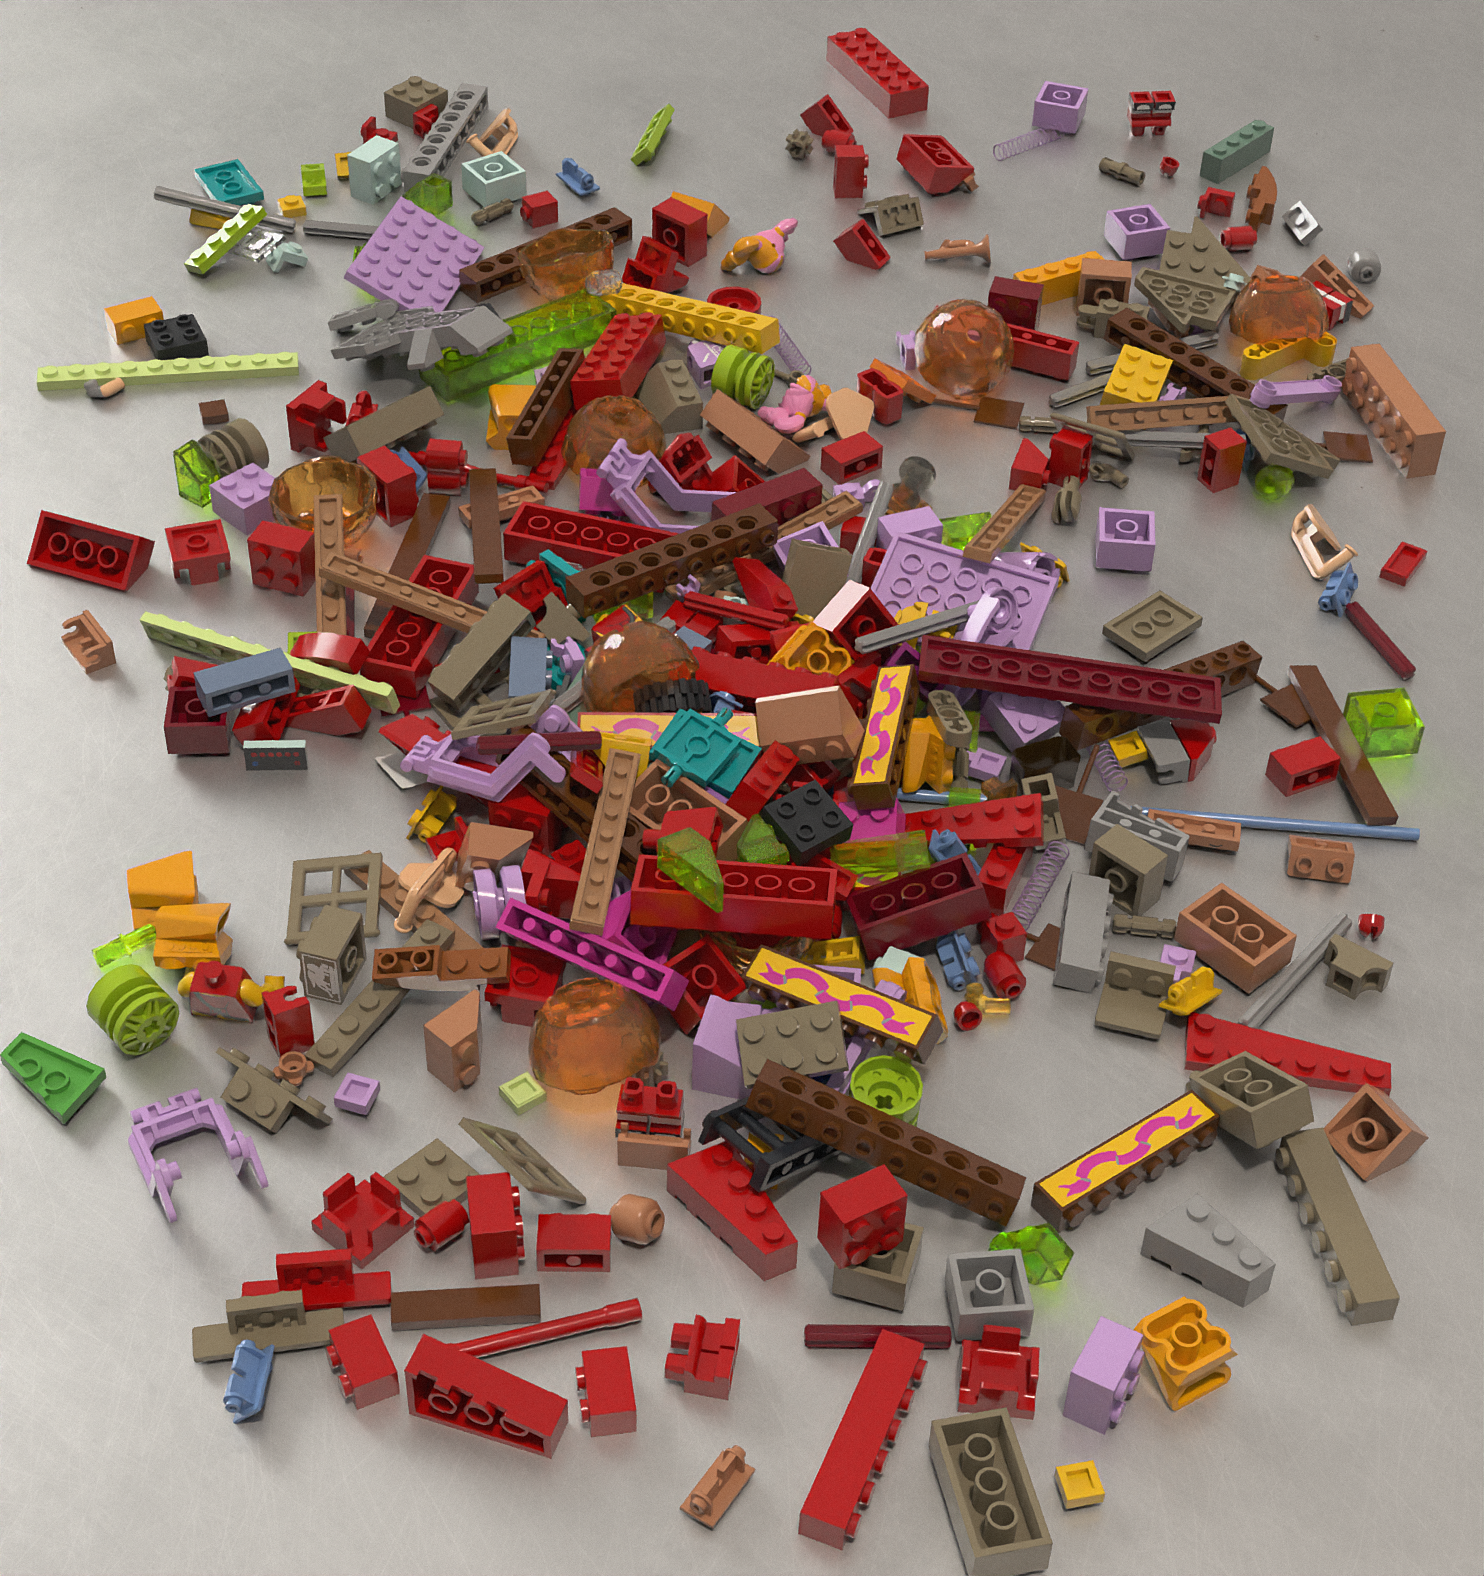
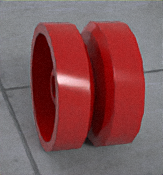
[707,286,762,315]

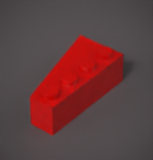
[667,1141,798,1282]
[404,1333,569,1459]

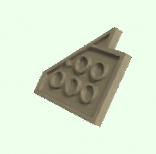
[1159,216,1256,311]
[1225,394,1340,479]

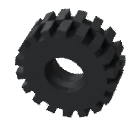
[633,678,712,713]

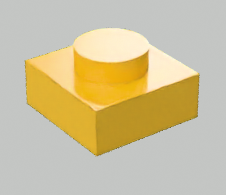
[335,152,351,179]
[277,195,307,218]
[1108,731,1148,768]
[1054,1460,1105,1509]

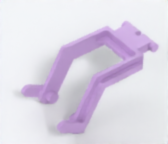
[596,438,736,534]
[400,705,582,802]
[128,1088,269,1223]

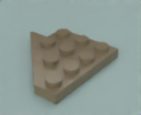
[1134,267,1237,333]

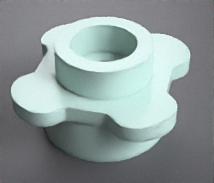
[1222,273,1249,292]

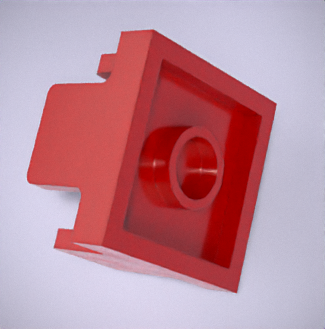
[286,380,347,453]
[165,519,231,586]
[837,651,881,720]
[484,944,567,1027]
[311,1172,415,1270]
[957,1325,1040,1420]

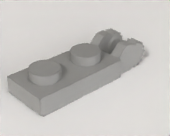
[328,298,399,332]

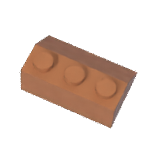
[755,686,865,765]

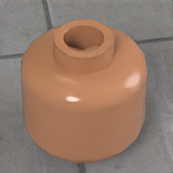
[609,1194,665,1245]

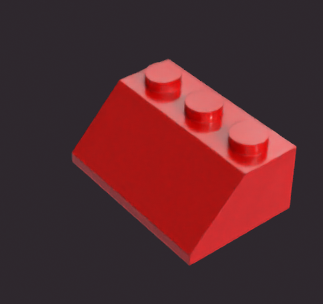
[896,134,975,194]

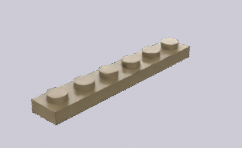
[304,919,455,1077]

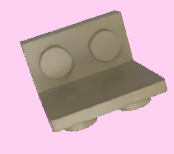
[857,194,924,236]
[1094,951,1176,1039]

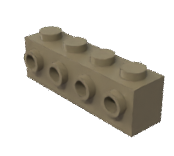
[427,593,536,712]

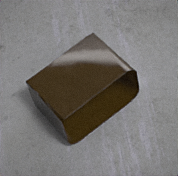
[1008,736,1081,796]

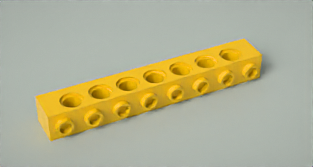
[600,282,780,354]

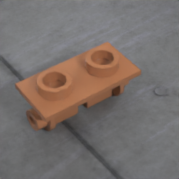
[680,1445,755,1529]

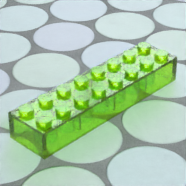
[419,287,617,402]

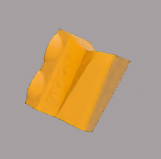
[486,384,537,450]
[767,621,854,676]
[900,715,956,794]
[127,851,199,935]
[153,903,233,969]
[872,957,948,1044]
[1133,1296,1238,1411]

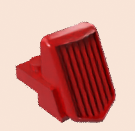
[621,236,689,293]
[648,433,712,493]
[493,560,568,641]
[521,849,581,919]

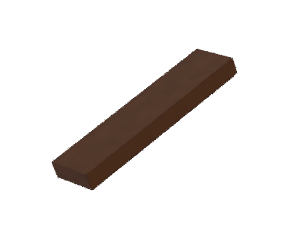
[391,1284,541,1331]

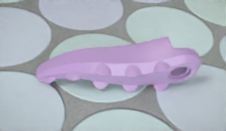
[926,586,1020,715]

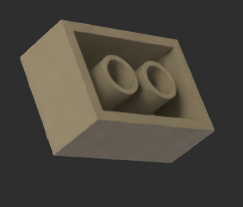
[1189,1051,1314,1149]

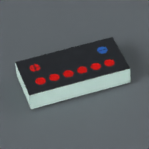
[243,740,309,771]

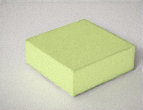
[499,1071,547,1116]

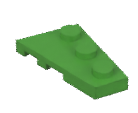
[0,1032,106,1124]

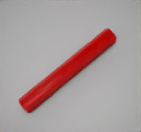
[683,591,789,630]

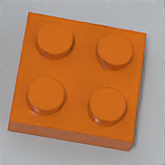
[870,358,937,404]

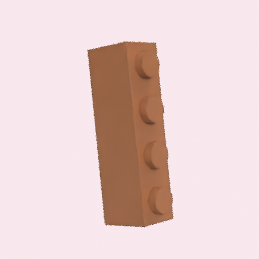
[700,389,811,474]

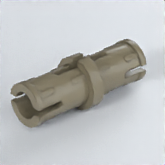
[1099,157,1146,186]

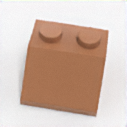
[455,822,534,891]
[423,989,483,1093]
[1323,1083,1429,1182]

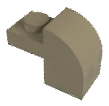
[1021,773,1067,850]

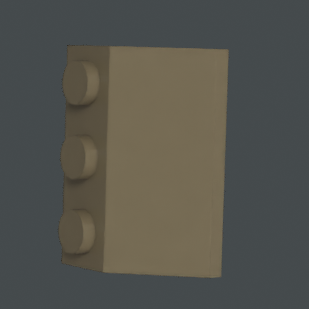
[634,359,703,436]

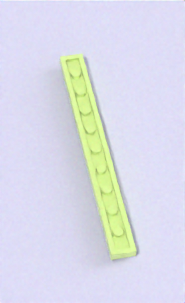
[37,352,299,391]
[140,611,400,714]

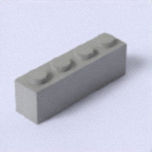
[1053,871,1114,993]

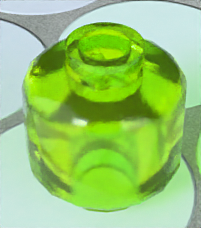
[1255,465,1294,501]

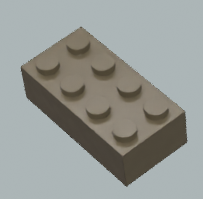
[323,386,444,467]
[928,1407,1053,1576]

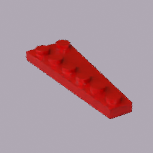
[529,402,607,490]
[904,793,1044,850]
[1184,1012,1392,1096]

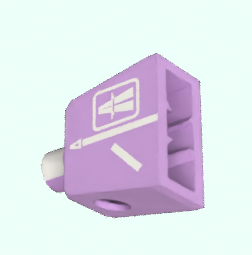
[687,338,726,389]

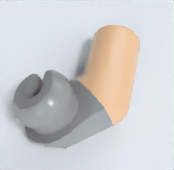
[84,377,125,398]

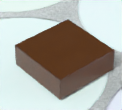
[198,399,229,425]

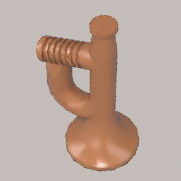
[924,234,991,264]

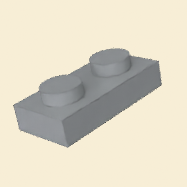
[1282,201,1323,246]

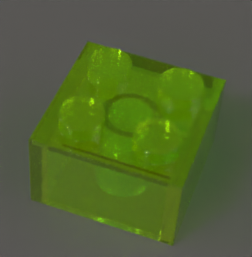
[1343,688,1425,758]

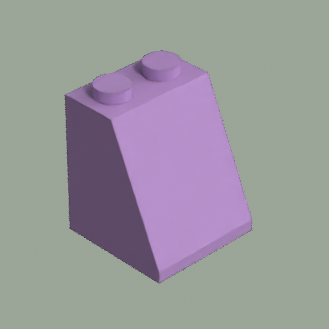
[692,995,754,1100]

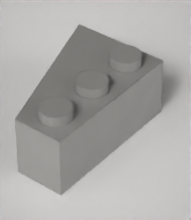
[1084,790,1190,882]
[1140,1193,1276,1308]

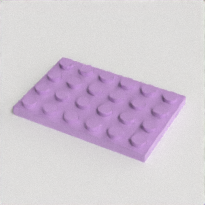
[343,196,485,313]
[871,531,1058,650]

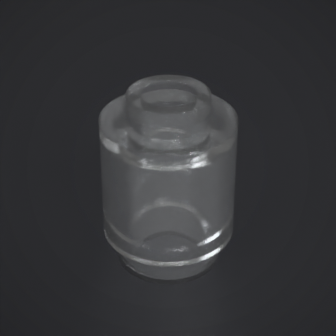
[585,269,622,296]

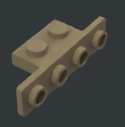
[215,1047,333,1133]
[192,1290,344,1362]

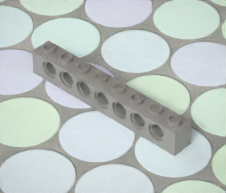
[401,83,488,196]

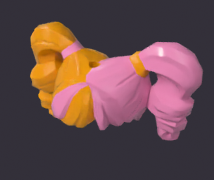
[720,218,798,273]
[757,375,832,434]

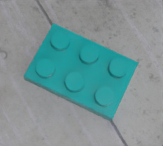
[194,159,264,206]
[649,709,762,798]

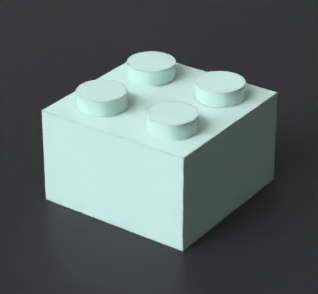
[347,135,402,205]
[461,151,527,207]

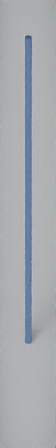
[787,785,1420,841]

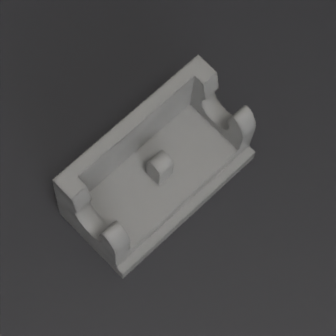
[1137,720,1190,784]

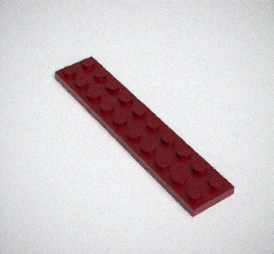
[917,635,1222,724]

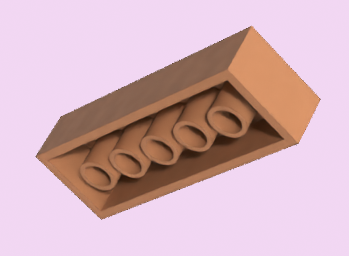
[1341,343,1446,479]

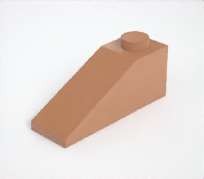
[1296,254,1374,319]

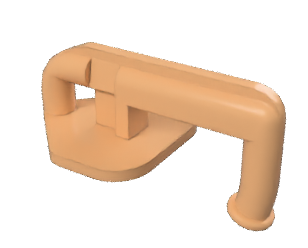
[466,108,518,157]
[792,387,874,443]
[1291,504,1358,580]
[394,847,464,933]

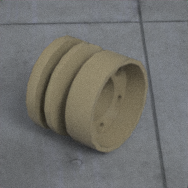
[197,418,269,482]

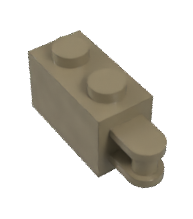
[1076,299,1150,339]

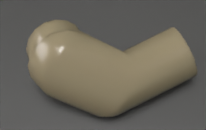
[1089,463,1129,488]

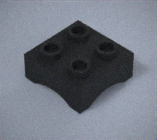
[144,314,209,360]
[761,780,854,866]

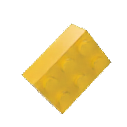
[1100,344,1173,430]

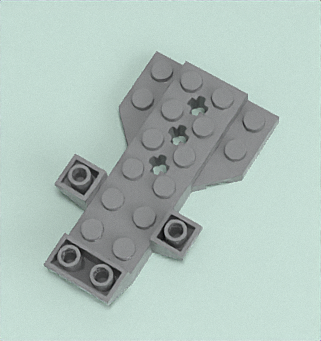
[331,306,513,372]

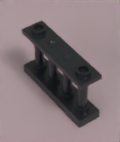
[698,1096,842,1193]

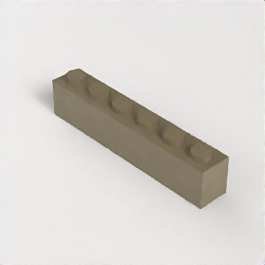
[1275,1127,1400,1326]

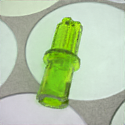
[91,924,156,969]

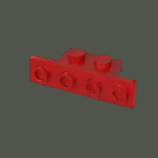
[242,1249,391,1310]

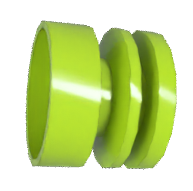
[711,344,775,409]
[86,964,180,1056]
[849,1055,923,1127]

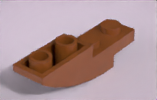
[1245,166,1277,232]
[372,945,511,992]

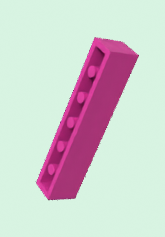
[496,897,689,1011]

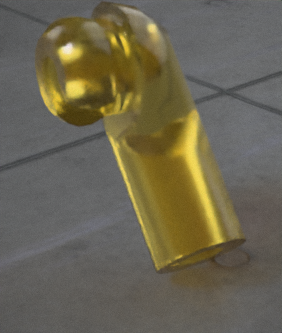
[964,983,1011,1015]

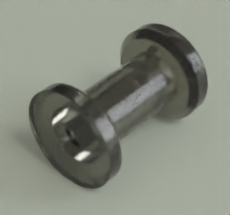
[887,456,936,514]

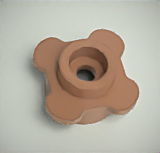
[273,1051,314,1086]

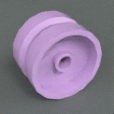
[472,865,526,941]

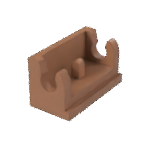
[61,610,116,675]
[617,1122,692,1170]

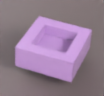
[334,1073,380,1115]

